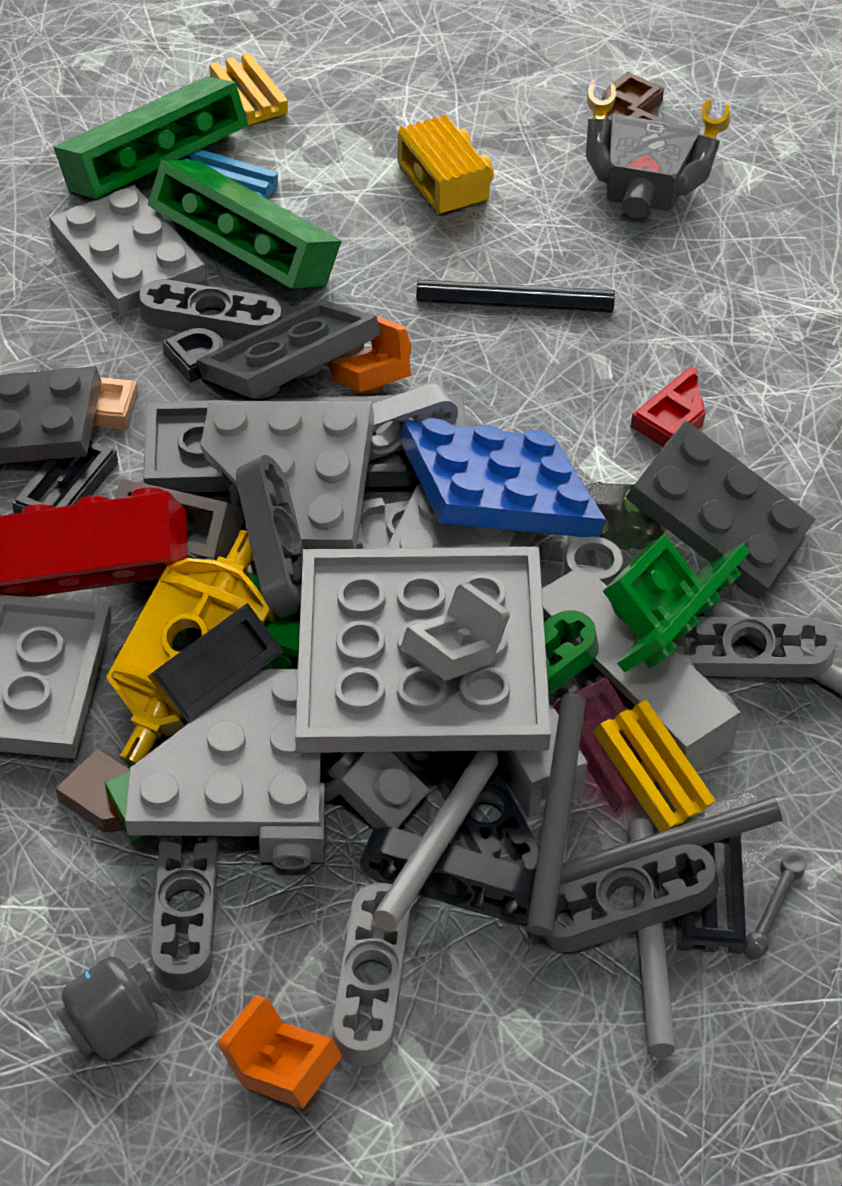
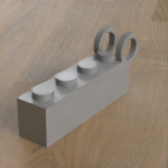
[542,536,741,771]

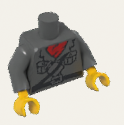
[586,82,731,218]

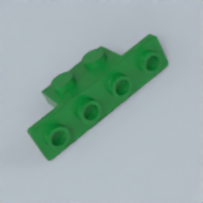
[602,534,750,672]

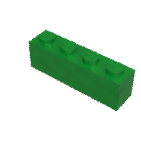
[53,76,249,199]
[147,160,342,289]

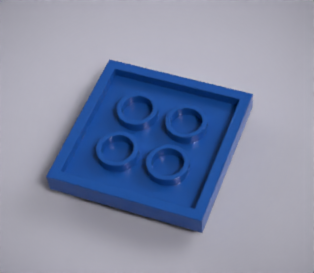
[399,418,605,537]

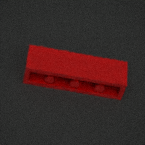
[0,487,188,597]

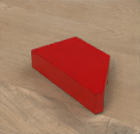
[630,366,706,447]

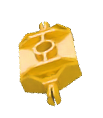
[106,530,276,766]

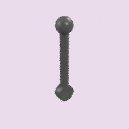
[744,852,807,958]

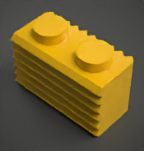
[397,114,494,215]

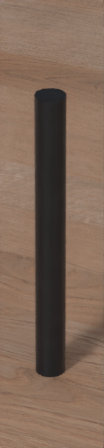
[416,279,615,310]

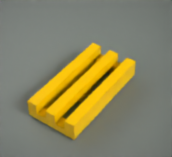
[209,53,288,125]
[593,699,716,832]

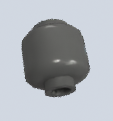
[56,956,162,1059]

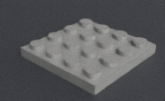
[295,547,551,753]

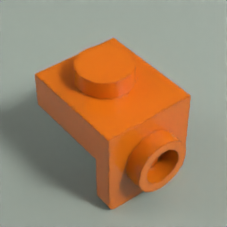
[329,317,411,395]
[218,995,343,1109]

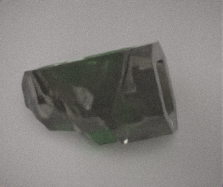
[585,481,667,551]

